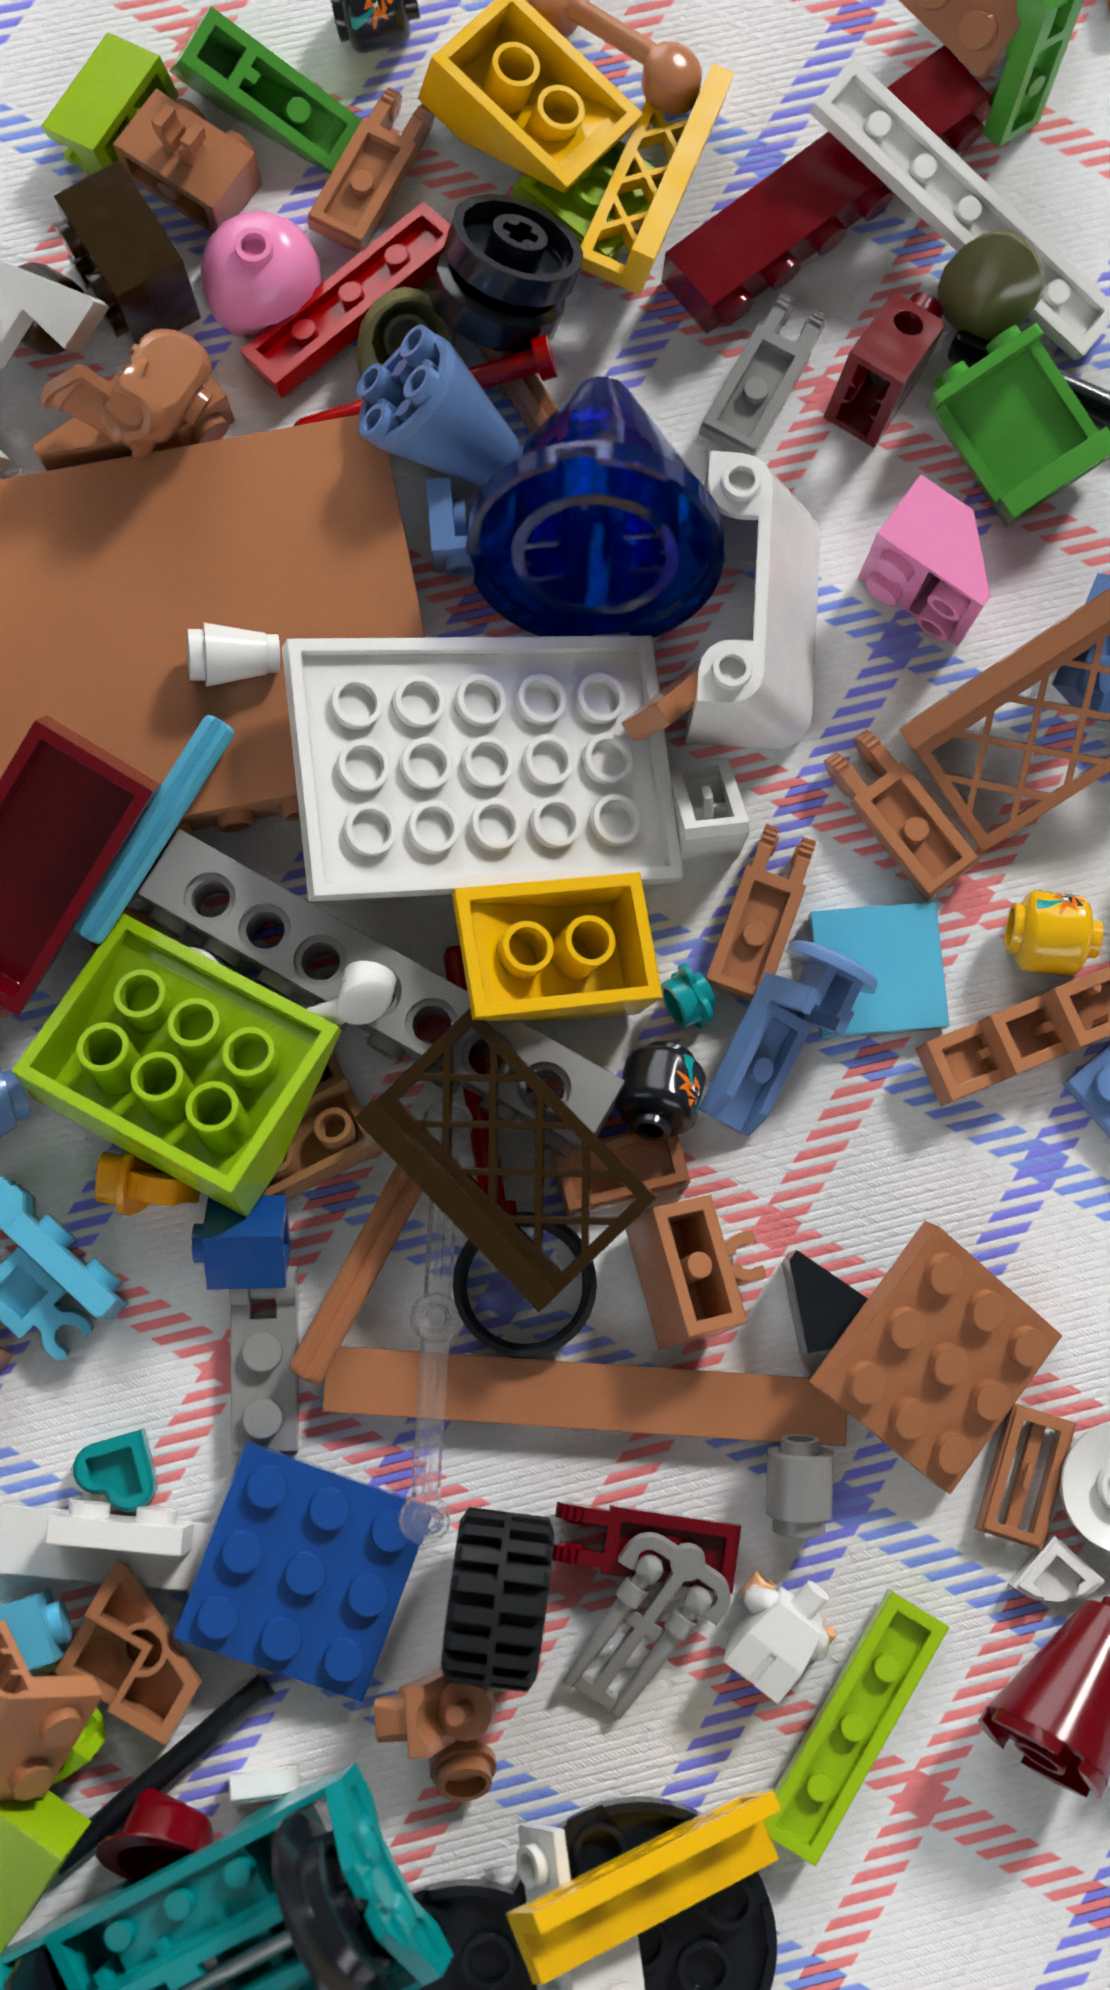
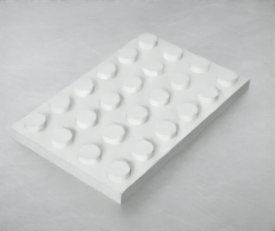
[282,636,684,902]

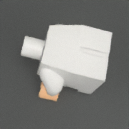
[724,1571,836,1704]

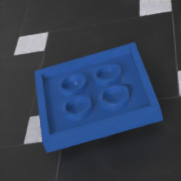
[172,1440,433,1702]

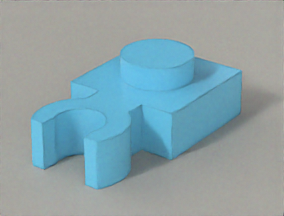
[0,1246,94,1362]

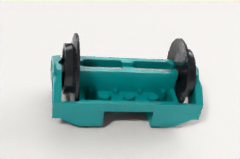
[0,1762,454,1990]

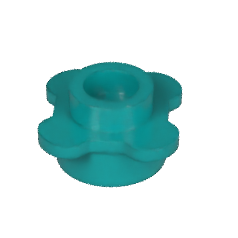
[661,963,716,1029]

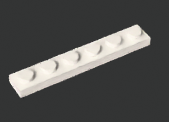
[808,57,1110,361]

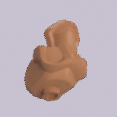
[39,328,214,461]

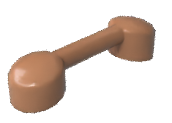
[526,0,702,115]

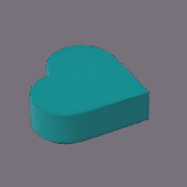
[73,1429,158,1512]

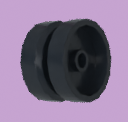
[428,194,583,353]

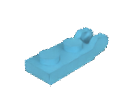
[0,1176,129,1320]

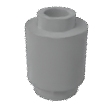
[766,1434,833,1538]

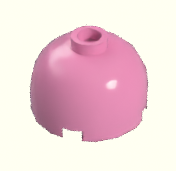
[200,211,322,339]

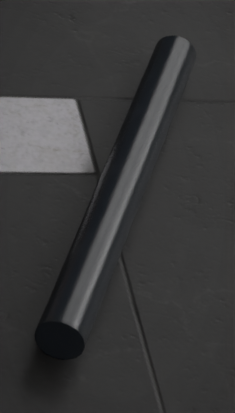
[58,1673,275,1876]

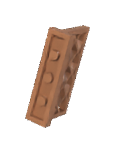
[899,588,1110,852]

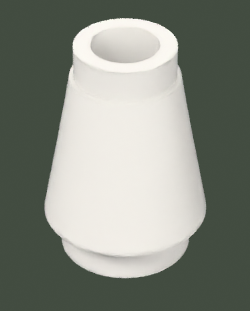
[187,622,280,687]

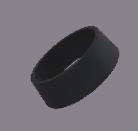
[453,1212,597,1357]

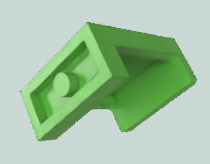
[927,323,1110,528]

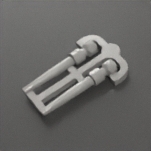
[563,1532,731,1719]

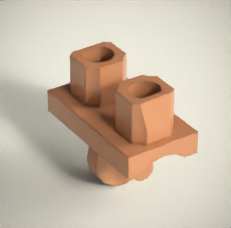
[374,1668,496,1759]

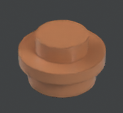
[429,1740,497,1802]

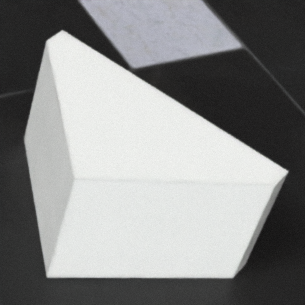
[669,757,750,860]

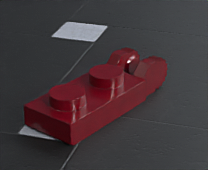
[552,1501,741,1593]

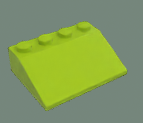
[11,913,341,1218]

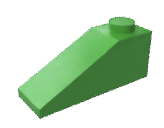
[169,6,362,174]

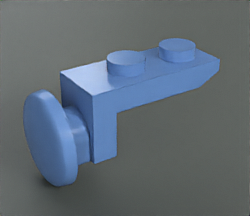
[699,940,878,1137]

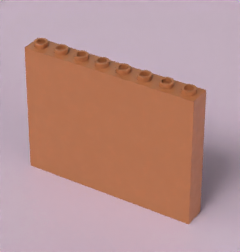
[0,414,426,844]

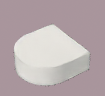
[229,1765,300,1804]

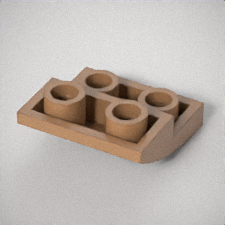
[261,1052,382,1200]

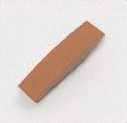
[915,966,1110,1106]

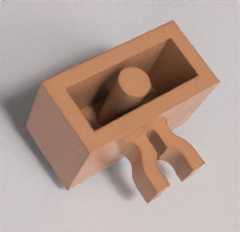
[113,89,262,233]
[625,1195,767,1350]

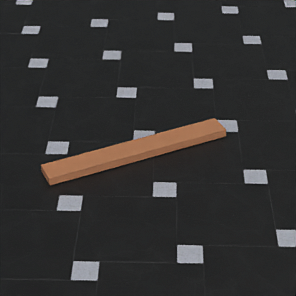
[322,1346,847,1447]

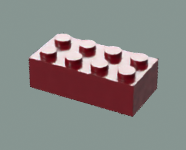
[0,715,161,1016]

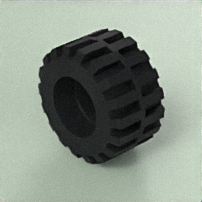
[441,1507,554,1693]

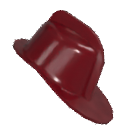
[96,1788,213,1884]

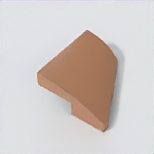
[55,1559,202,1745]

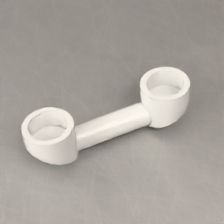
[282,961,396,1026]

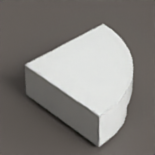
[1008,1534,1105,1602]

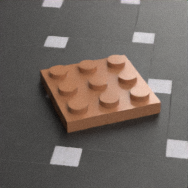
[808,1221,1063,1495]

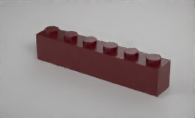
[662,45,992,334]

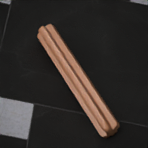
[290,1164,423,1384]

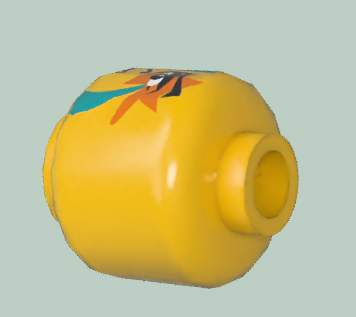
[1004,890,1103,977]

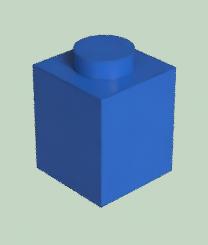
[192,1195,291,1290]

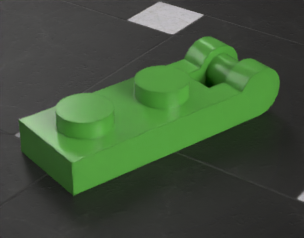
[982,0,1084,147]

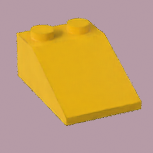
[418,0,643,193]
[452,872,663,1021]

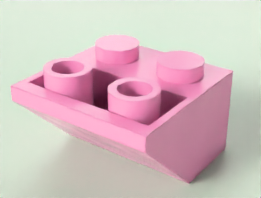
[858,474,991,646]

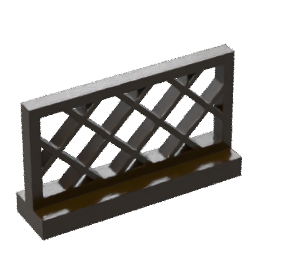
[354,1008,657,1312]

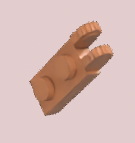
[307,88,435,253]
[824,730,980,902]
[706,824,816,1003]

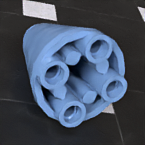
[356,324,525,490]

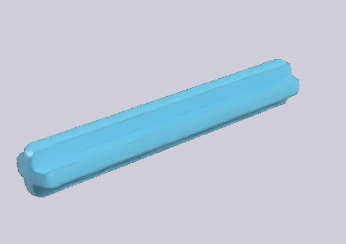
[73,715,234,944]

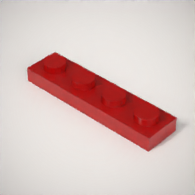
[239,201,450,399]

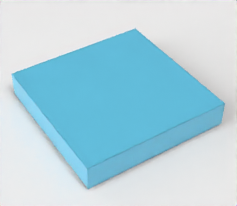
[808,902,949,1039]

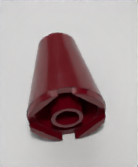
[978,1596,1110,1799]

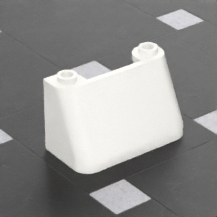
[685,451,820,749]

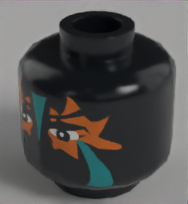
[331,0,421,53]
[615,1041,706,1141]

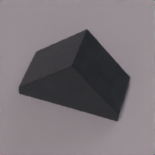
[782,1250,868,1353]

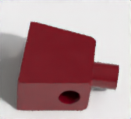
[823,292,945,448]

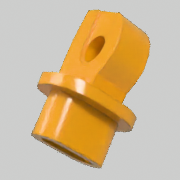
[94,1151,200,1216]

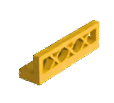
[581,63,735,295]
[506,1790,782,1985]

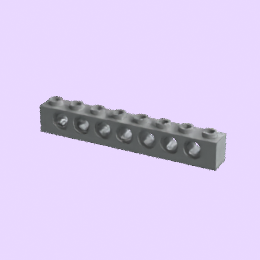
[138,829,625,1158]

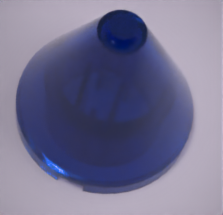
[466,376,724,638]

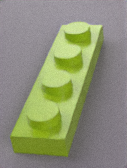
[763,1589,950,1867]

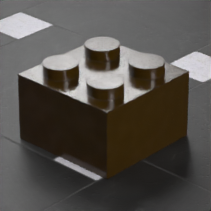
[54,160,201,345]

